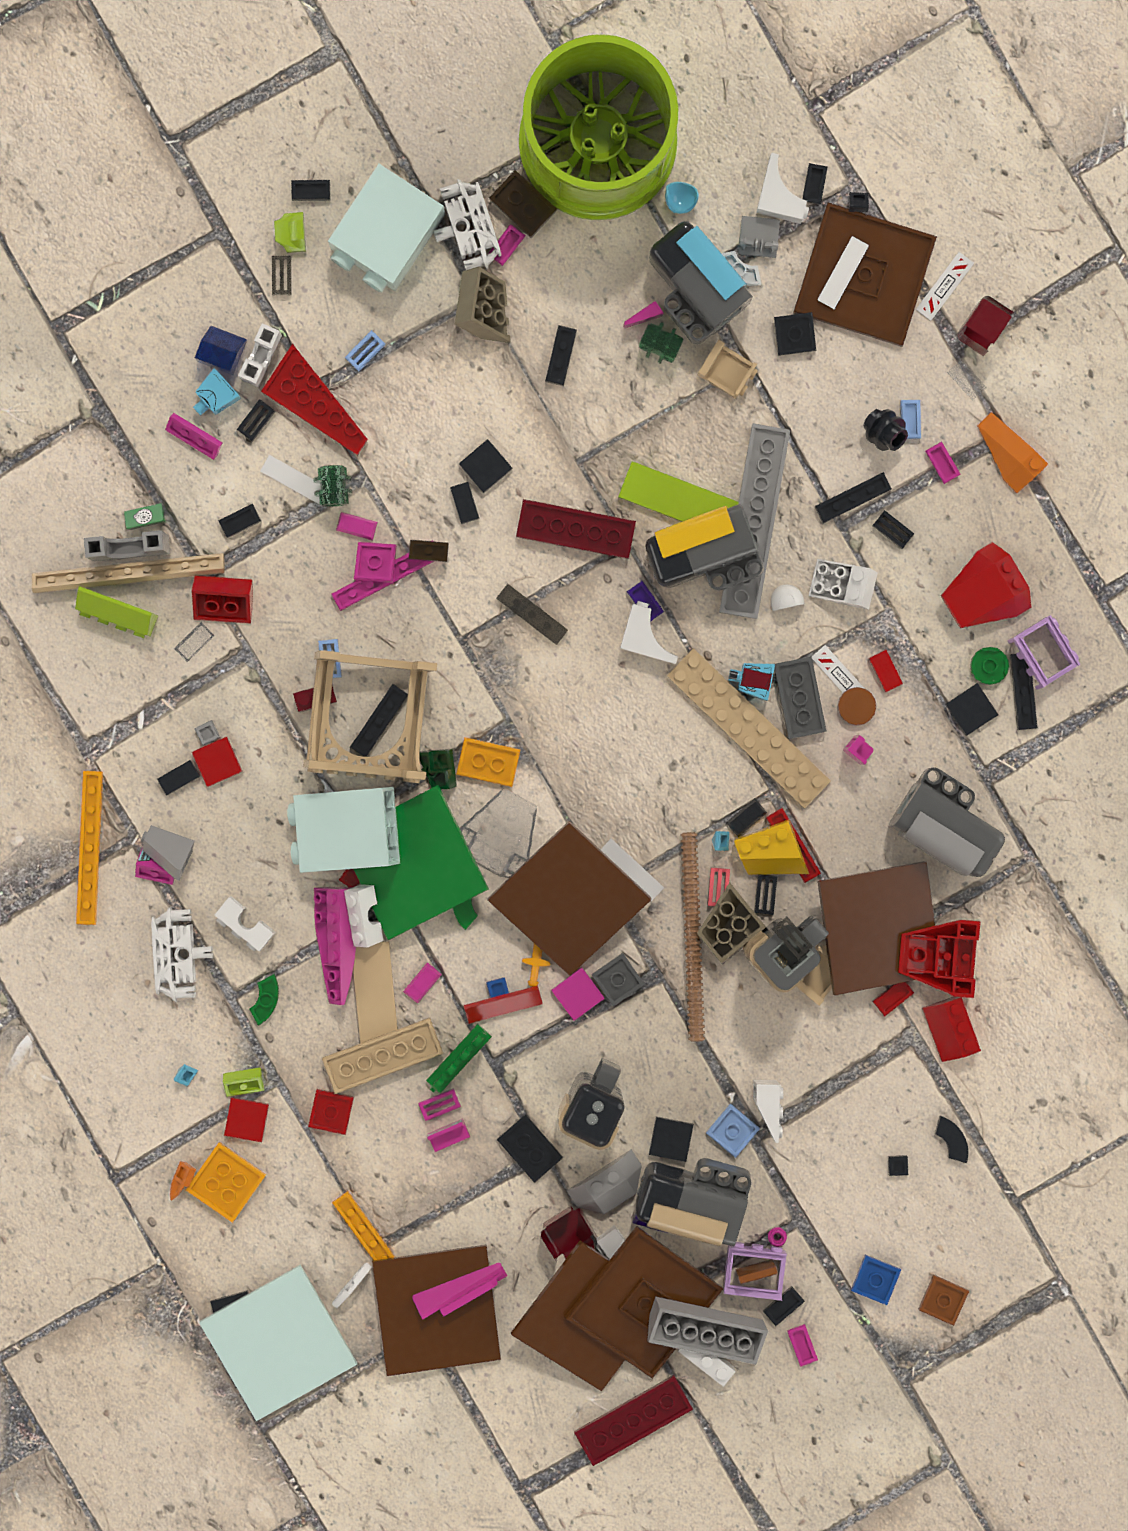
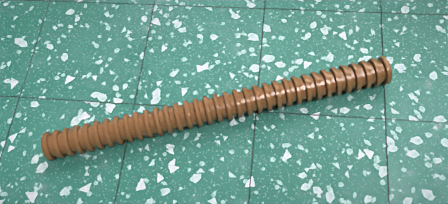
[680,832,705,1042]

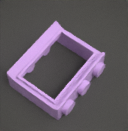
[1007,615,1080,690]
[723,1242,787,1301]

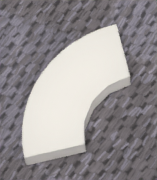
[722,251,761,286]
[332,1263,372,1308]

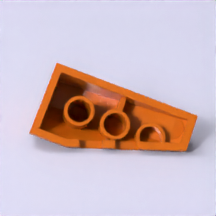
[977,412,1048,494]

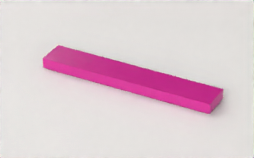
[331,540,434,611]

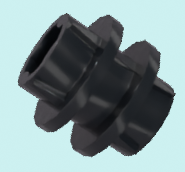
[863,409,908,451]

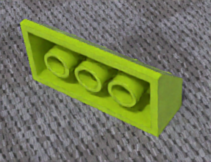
[75,586,158,638]

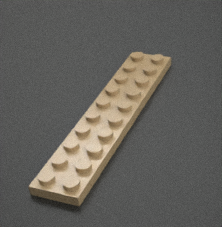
[667,648,831,809]

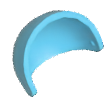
[665,182,699,214]

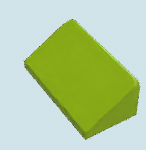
[223,1068,264,1097]

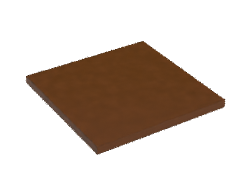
[793,202,937,347]
[487,821,652,976]
[817,861,935,996]
[565,1226,723,1379]
[511,1241,625,1391]
[372,1244,501,1376]

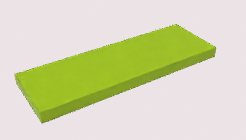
[618,461,739,522]

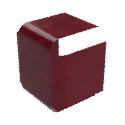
[957,296,1014,356]
[541,1206,597,1263]

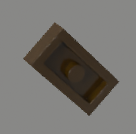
[409,540,449,562]

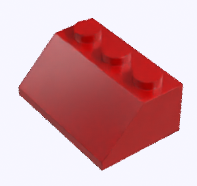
[192,576,253,624]
[922,996,981,1062]

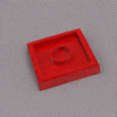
[192,737,243,787]
[308,1089,354,1135]
[224,1097,269,1142]

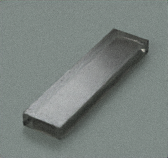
[496,583,568,645]

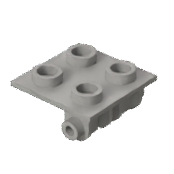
[738,216,780,258]

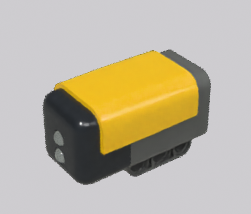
[645,504,764,591]

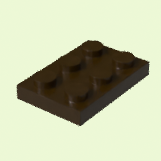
[489,170,557,238]

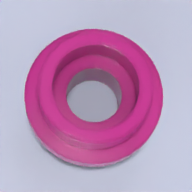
[768,1227,787,1247]

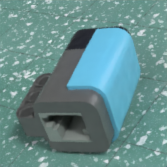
[649,221,753,344]

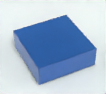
[486,977,509,998]

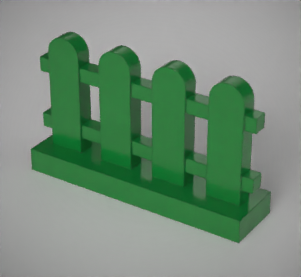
[426,1024,492,1093]

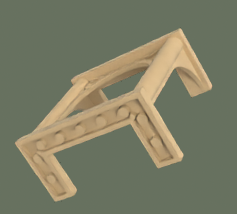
[303,650,437,783]

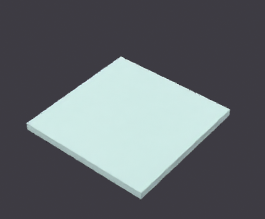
[199,1264,357,1421]

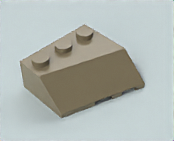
[454,267,511,343]
[697,882,767,964]

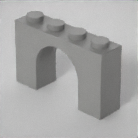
[84,530,170,562]

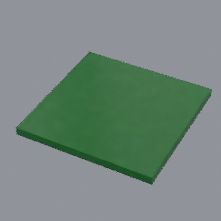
[354,785,489,940]

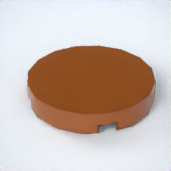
[837,687,876,725]

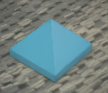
[712,831,729,851]
[174,1064,198,1086]

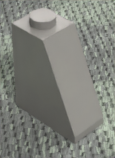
[141,825,195,881]

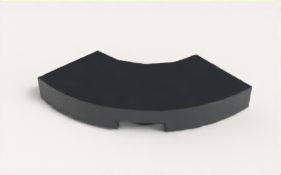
[934,1116,969,1163]

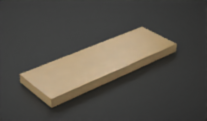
[353,941,398,1043]
[322,1017,443,1094]

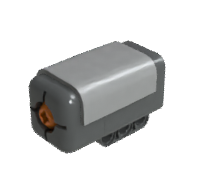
[889,767,1005,877]

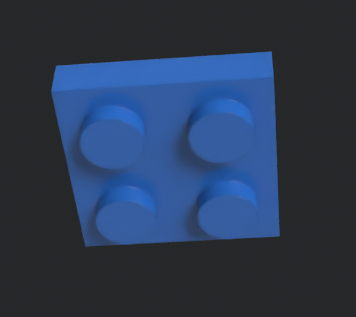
[851,1254,901,1305]

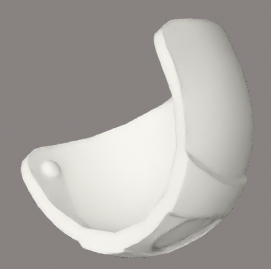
[771,584,805,611]

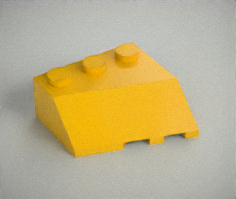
[734,820,809,875]

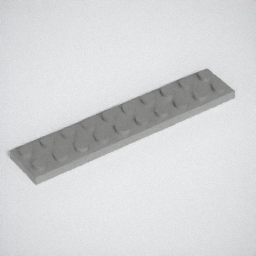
[719,423,790,619]

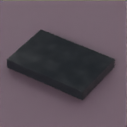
[497,1114,563,1183]

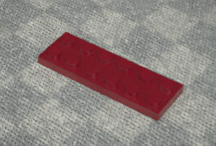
[516,499,636,559]
[574,1375,693,1466]

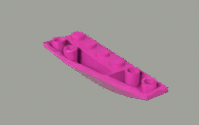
[314,887,356,1005]

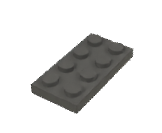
[774,656,827,739]

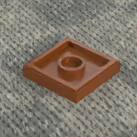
[736,1259,778,1284]
[918,1274,969,1326]

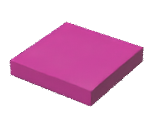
[354,542,397,583]
[551,967,605,1021]

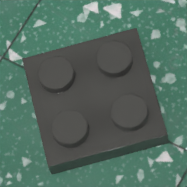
[591,953,645,1006]

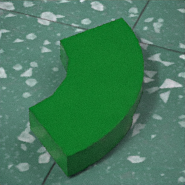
[453,898,478,930]
[249,973,279,1026]

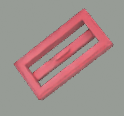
[708,868,730,906]

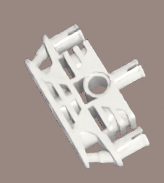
[433,179,501,270]
[151,907,213,1002]

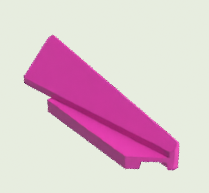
[412,1262,507,1319]

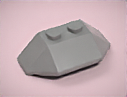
[567,1149,642,1214]

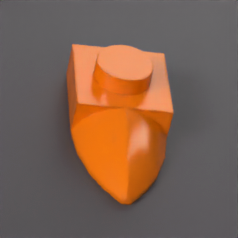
[170,1161,196,1201]

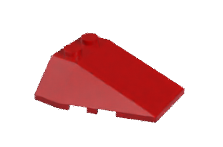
[940,542,1032,629]
[898,920,981,998]

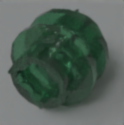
[639,322,684,364]
[313,465,353,507]

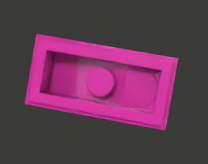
[623,301,664,328]

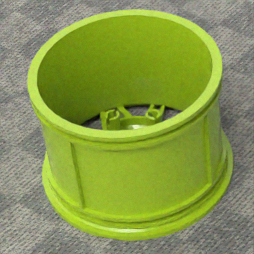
[519,35,678,220]

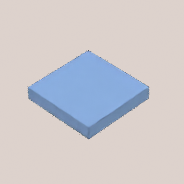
[706,1103,760,1158]

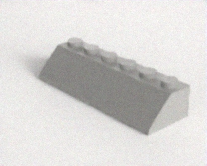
[648,1297,768,1365]

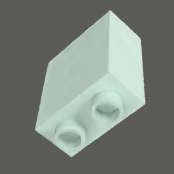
[328,164,445,293]
[287,787,400,873]

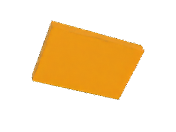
[456,737,520,787]

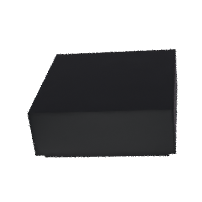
[849,192,869,212]
[888,1155,909,1176]

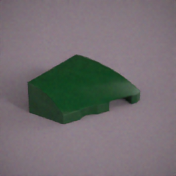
[419,749,457,790]

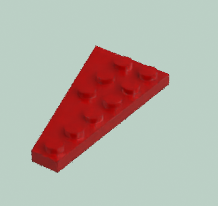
[261,343,368,456]

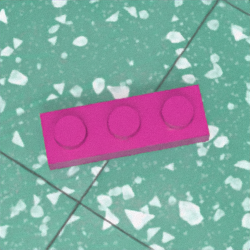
[165,413,223,460]

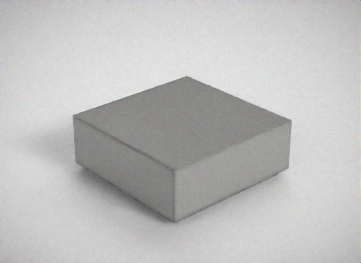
[194,720,220,746]

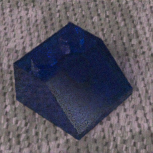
[194,326,247,375]

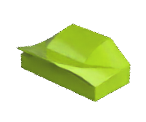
[274,212,306,253]

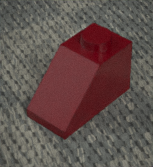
[293,686,337,713]

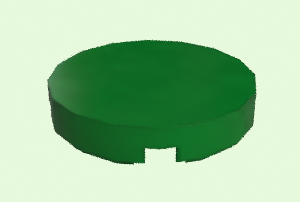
[970,647,1009,685]

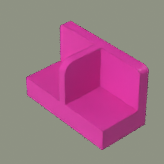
[843,735,874,765]

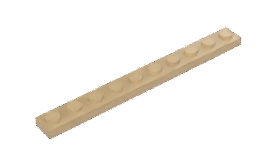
[32,553,225,593]

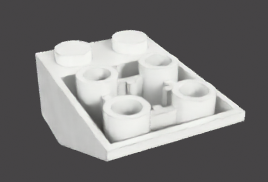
[809,559,878,610]
[753,1079,783,1143]

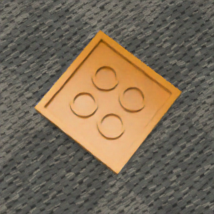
[186,1142,266,1223]

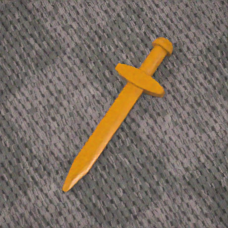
[522,944,550,987]

